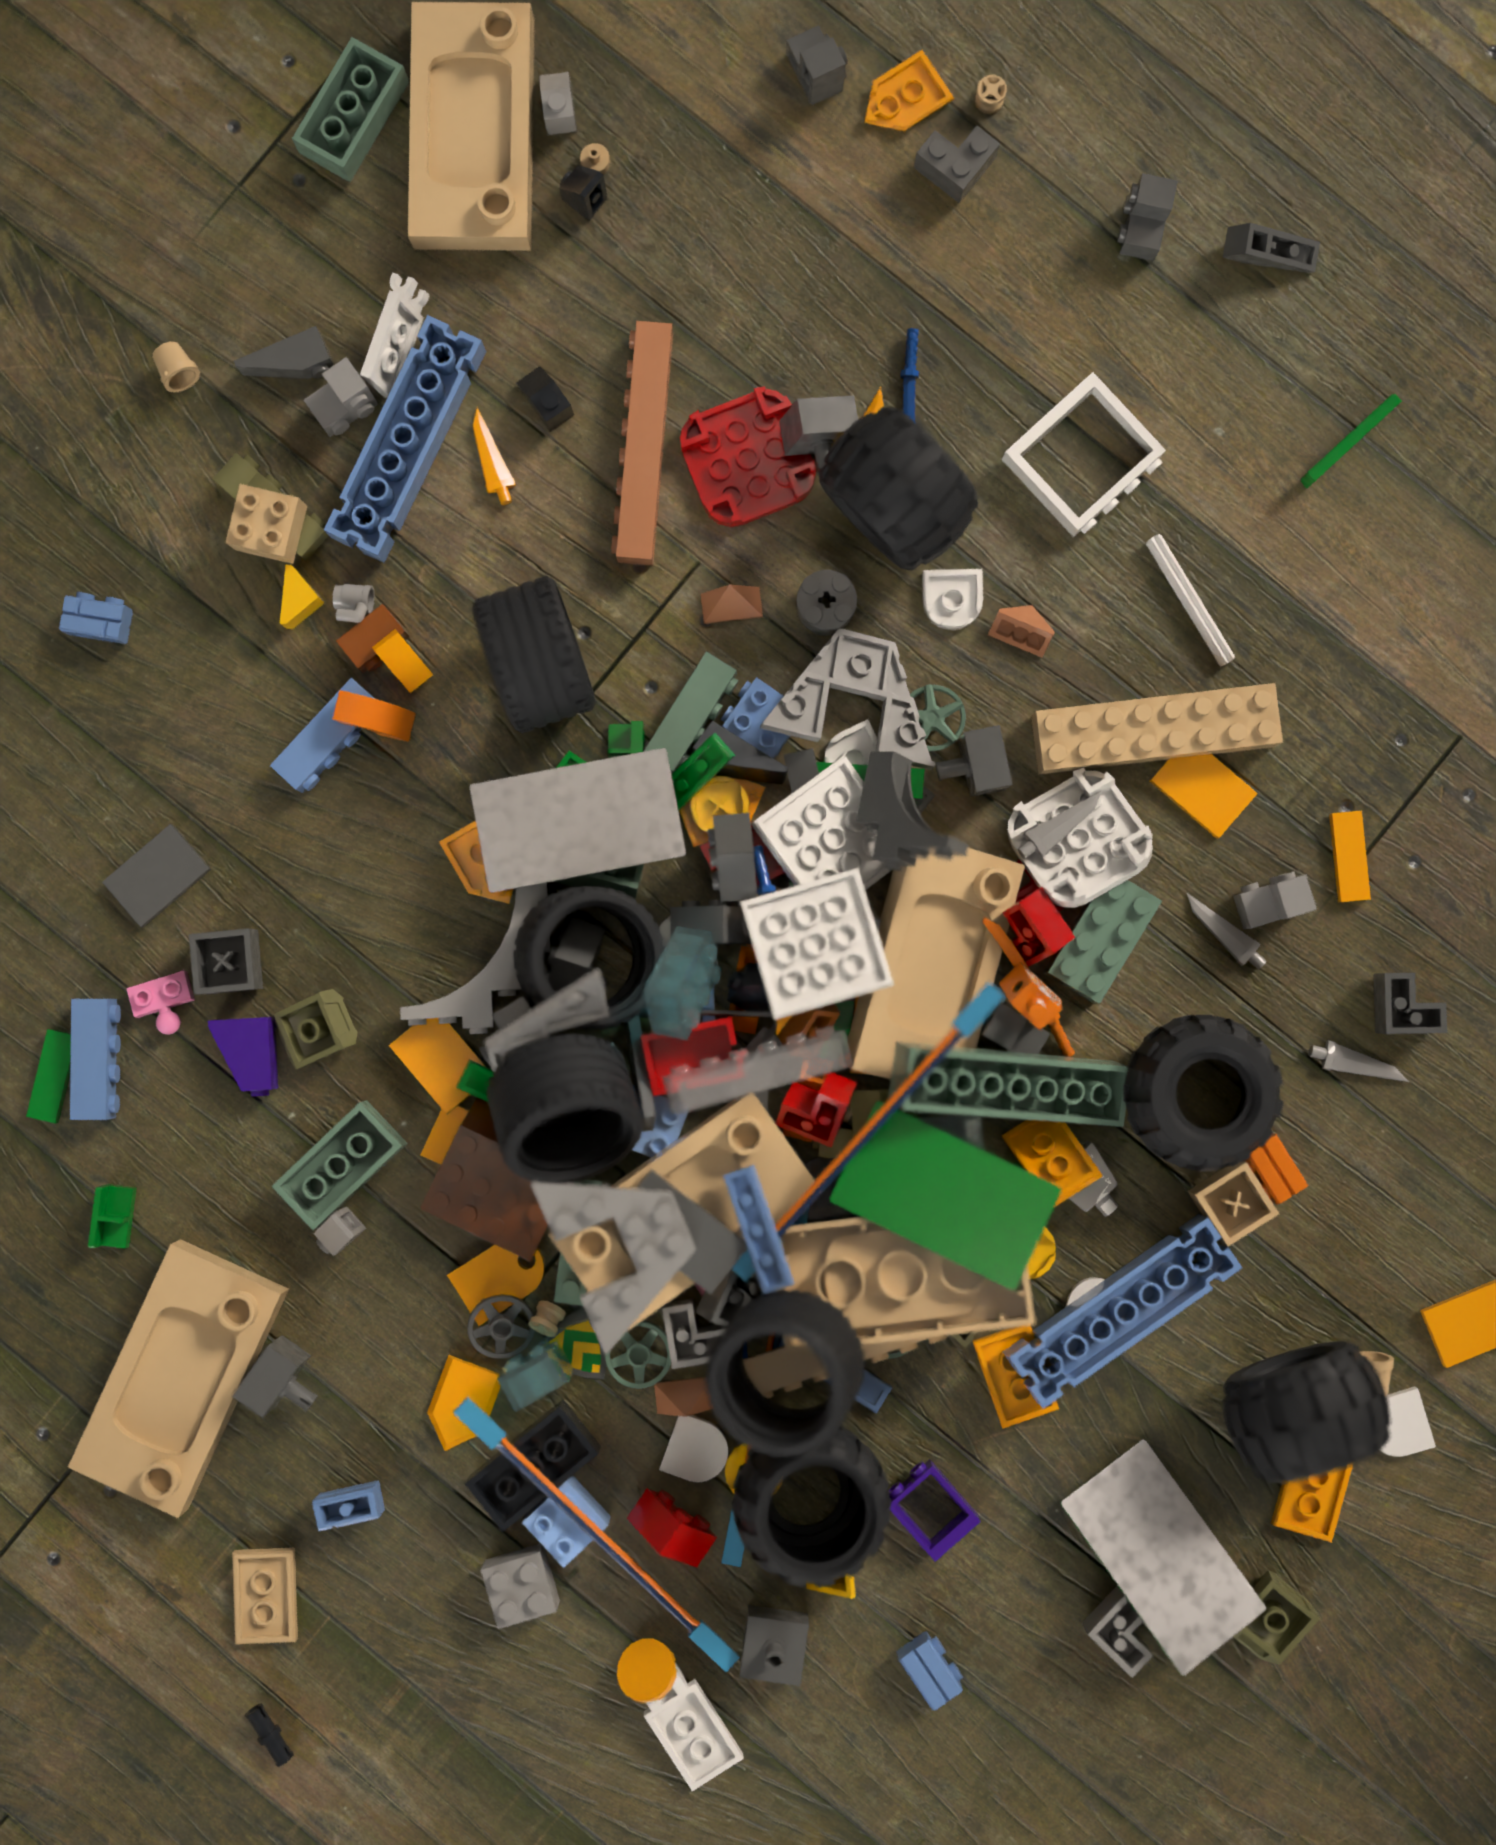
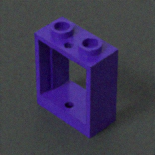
[888,1459,981,1562]

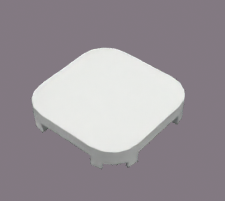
[1007,768,1152,908]

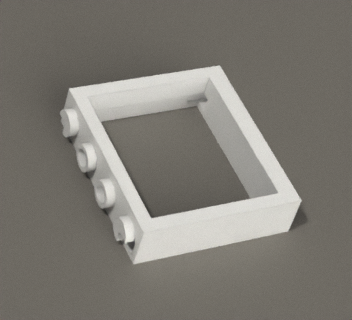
[1002,372,1166,537]

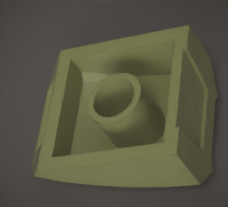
[273,989,358,1070]
[1233,1570,1320,1664]

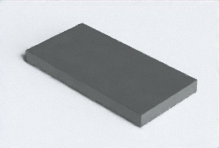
[613,1169,747,1294]

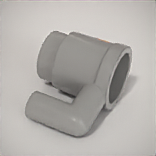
[333,584,374,623]

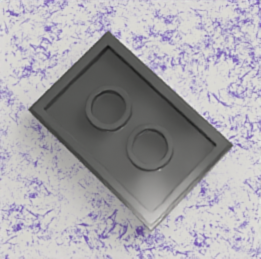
[102,824,212,928]

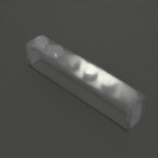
[662,1026,853,1114]

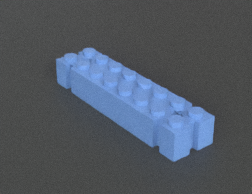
[324,315,486,563]
[1003,1214,1242,1409]

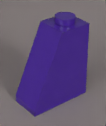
[208,1017,278,1097]

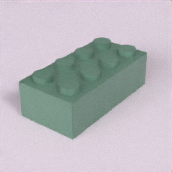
[292,37,409,182]
[1043,880,1162,1004]
[271,1100,408,1230]

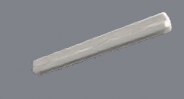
[1146,534,1235,666]

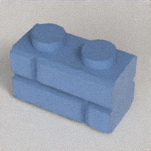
[59,592,133,644]
[313,1480,385,1531]
[897,1631,963,1711]

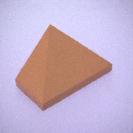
[701,584,763,624]
[988,605,1054,658]
[654,1377,713,1417]

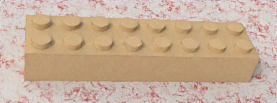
[1031,683,1283,775]

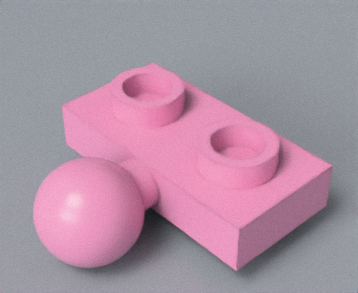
[126,970,195,1035]

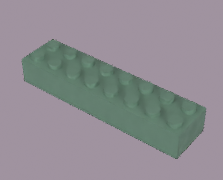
[888,1041,1128,1127]

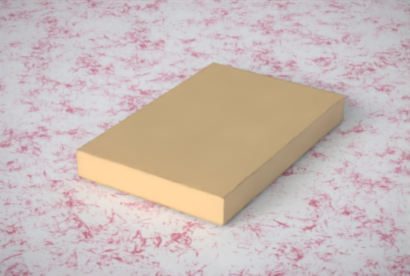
[232,1548,298,1644]

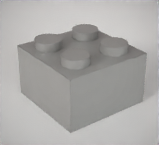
[481,1543,560,1629]

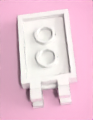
[360,273,430,398]
[644,1663,744,1791]

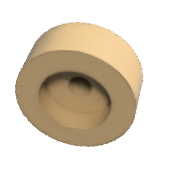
[580,143,610,175]

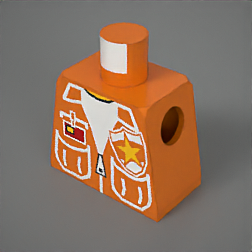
[999,962,1062,1030]

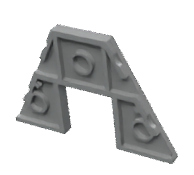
[760,628,935,770]
[485,969,614,1072]
[531,1180,696,1354]

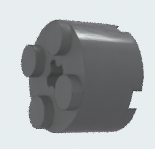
[796,570,857,636]

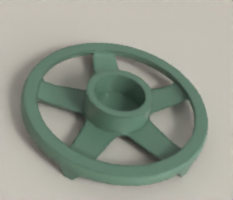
[910,684,966,751]
[605,1321,671,1389]

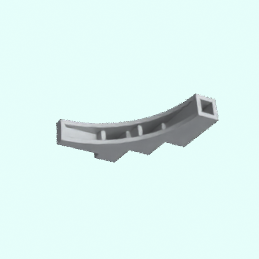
[400,882,550,1034]

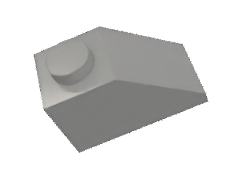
[540,72,577,135]
[314,1206,367,1256]

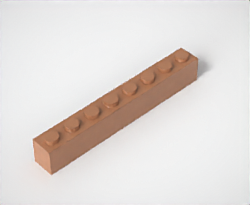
[611,321,673,566]

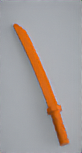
[982,918,1075,1057]

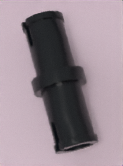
[245,1703,294,1767]

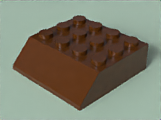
[420,1097,566,1261]

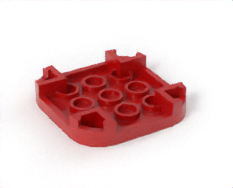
[680,386,816,527]

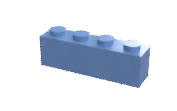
[270,678,375,793]
[70,999,121,1120]

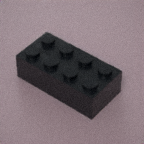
[465,1399,601,1532]

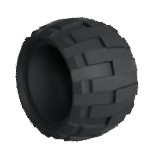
[818,407,978,570]
[1123,1015,1284,1171]
[1222,1341,1391,1483]
[732,1426,891,1587]

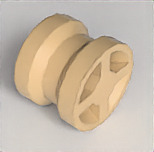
[975,75,1007,114]
[528,1300,566,1337]

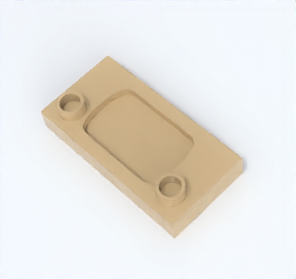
[408,2,534,251]
[841,848,1025,1079]
[549,1088,815,1332]
[778,1217,1035,1354]
[68,1240,289,1518]

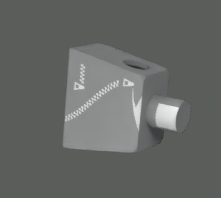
[1068,1141,1119,1217]

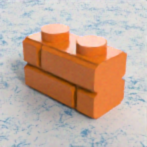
[1245,1133,1308,1205]

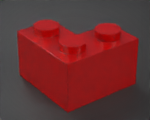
[1002,887,1075,967]
[776,1071,857,1148]
[626,1488,717,1567]

